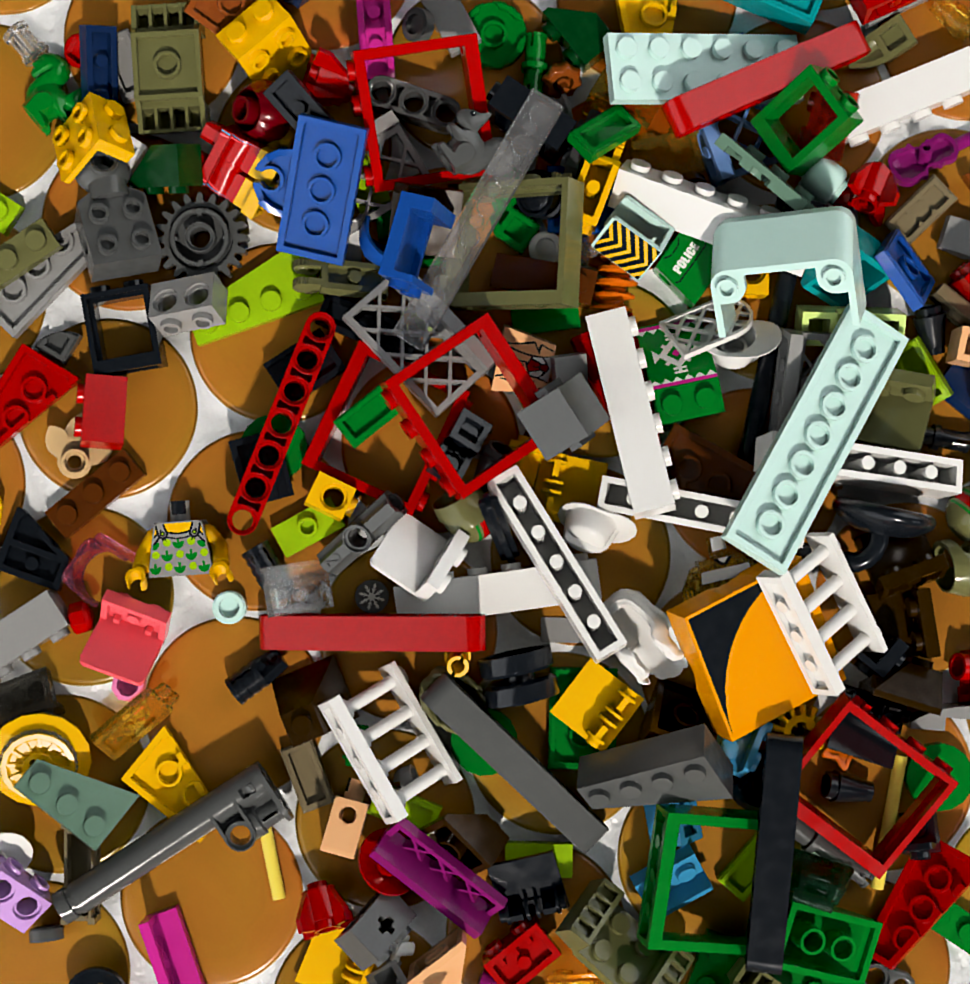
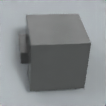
[516,372,610,461]

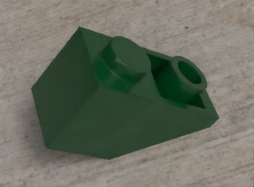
[541,7,611,74]
[129,144,203,195]

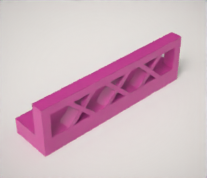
[138,904,205,984]

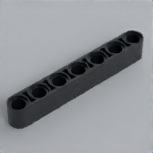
[745,733,804,975]

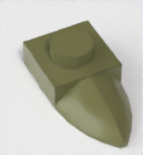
[849,13,918,70]

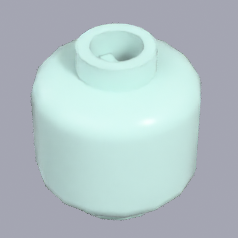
[798,155,848,205]

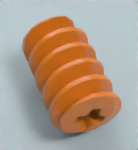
[589,254,638,313]

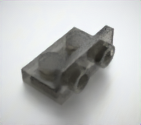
[0,667,65,729]

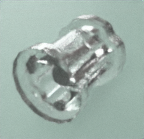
[3,20,49,67]

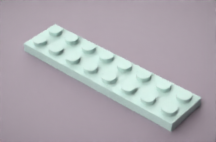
[721,303,909,575]

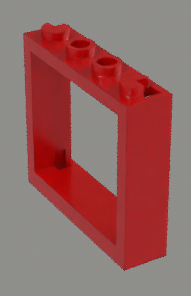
[345,33,492,193]
[379,312,538,500]
[301,340,474,516]
[797,692,959,879]

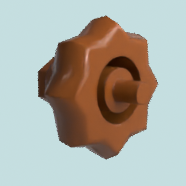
[542,61,582,99]

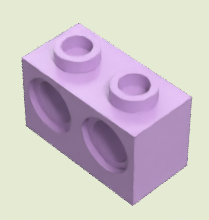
[0,854,52,934]

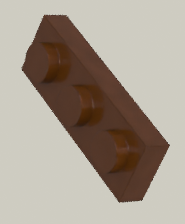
[44,449,147,539]

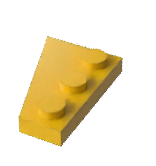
[615,0,677,33]
[121,725,209,843]

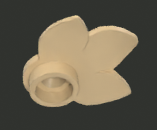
[45,413,113,479]

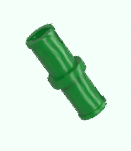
[521,31,548,98]

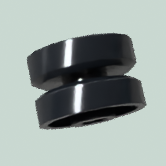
[478,644,560,709]

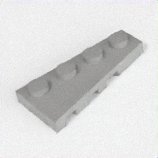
[0,222,87,339]

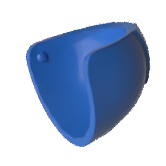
[359,215,386,266]

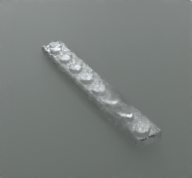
[392,88,564,351]

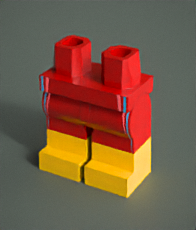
[200,120,280,220]

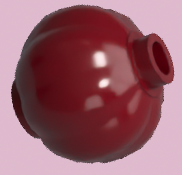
[232,79,291,144]

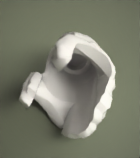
[603,589,688,685]

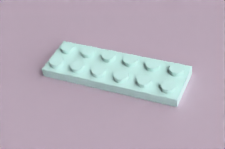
[603,32,804,105]

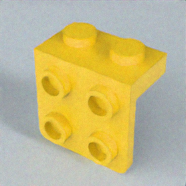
[215,0,312,82]
[52,91,135,184]

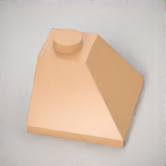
[406,927,467,984]

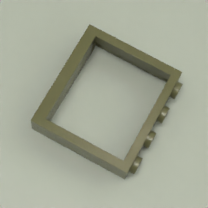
[442,172,585,311]

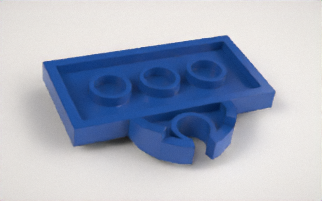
[253,113,370,266]

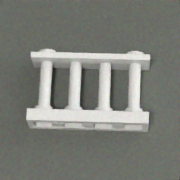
[756,532,888,697]
[317,661,463,825]

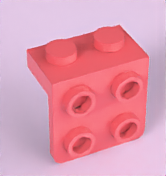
[79,589,172,686]

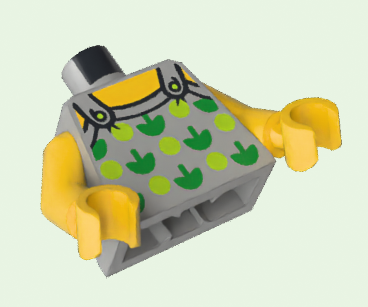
[125,500,234,591]

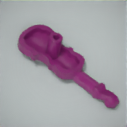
[887,131,970,187]

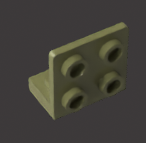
[855,368,936,453]

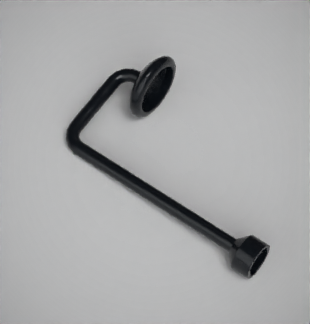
[737,197,937,573]

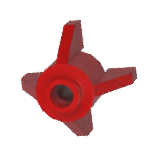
[302,47,354,107]
[833,161,900,227]
[296,880,353,941]

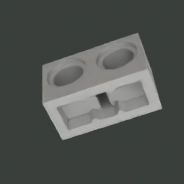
[148,272,228,336]

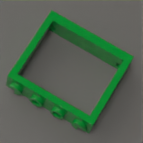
[636,804,759,955]

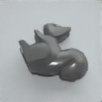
[431,109,516,177]

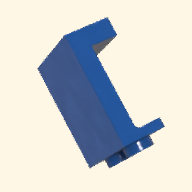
[378,191,456,299]

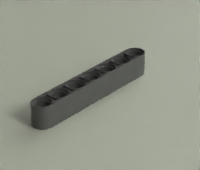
[420,672,609,854]

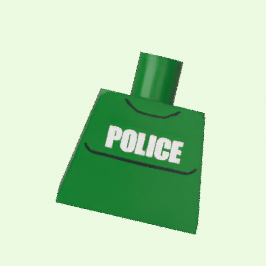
[653,233,713,309]

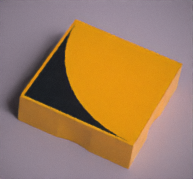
[666,555,846,742]

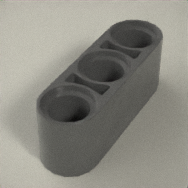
[368,75,461,135]

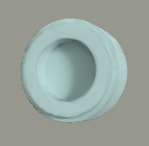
[212,590,248,624]

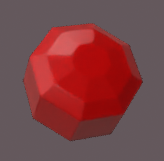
[67,600,94,634]

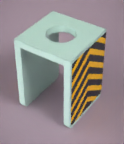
[591,195,675,281]

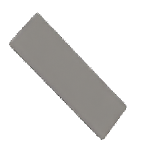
[540,617,582,643]

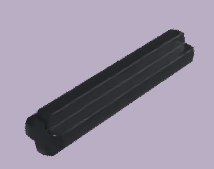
[478,493,520,563]

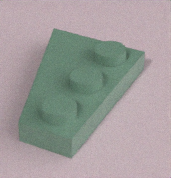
[714,133,817,211]
[13,759,140,851]

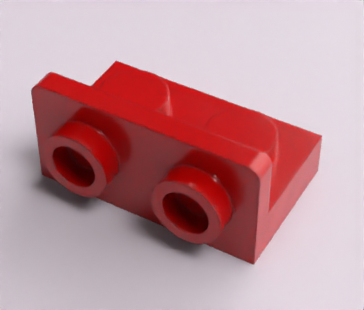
[482,915,562,984]

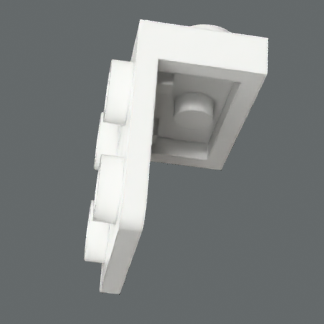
[370,513,470,602]

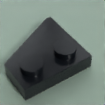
[0,507,72,591]

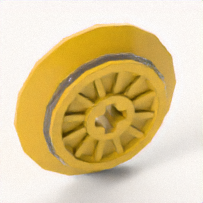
[0,712,92,806]

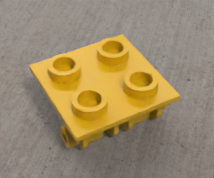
[534,453,608,523]
[549,657,644,751]
[295,929,374,984]

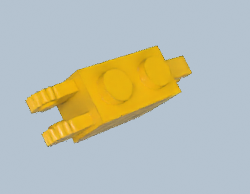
[577,141,626,237]

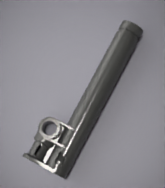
[51,761,294,924]

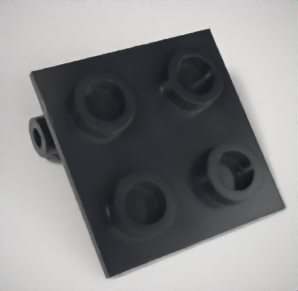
[826,683,911,769]
[487,850,570,925]

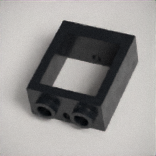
[486,75,577,166]
[80,279,168,376]

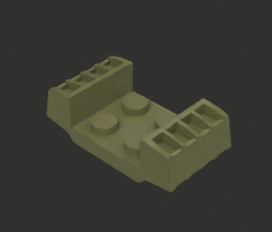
[130,2,211,135]
[555,878,695,984]

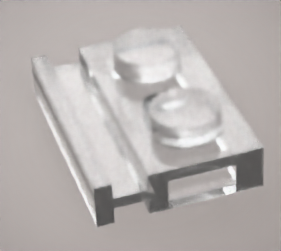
[260,559,334,618]

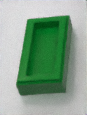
[567,105,642,164]
[333,385,399,449]

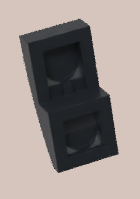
[425,408,493,479]

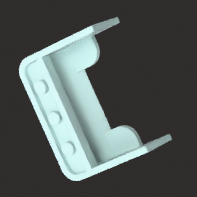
[711,206,867,338]

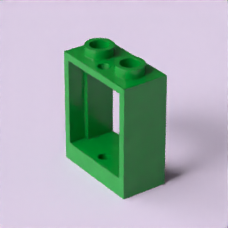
[750,64,864,176]

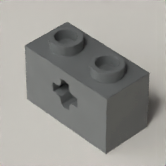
[334,893,417,971]

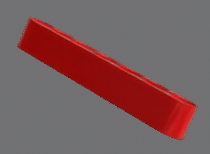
[661,20,871,139]
[227,311,336,536]
[259,613,486,652]

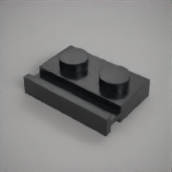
[263,328,346,402]
[228,429,294,502]

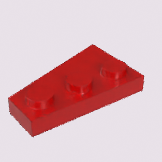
[0,343,83,448]

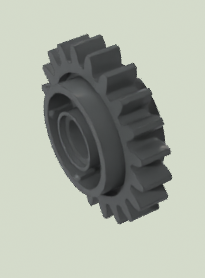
[156,192,250,281]

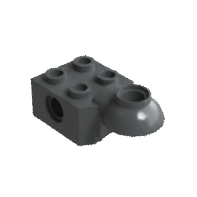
[75,151,163,283]

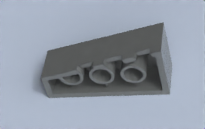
[577,723,733,809]

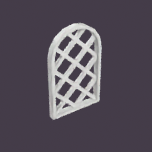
[659,299,753,360]

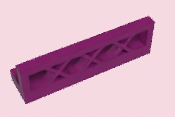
[369,818,508,939]

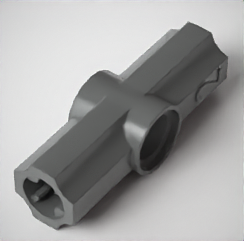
[317,490,408,576]

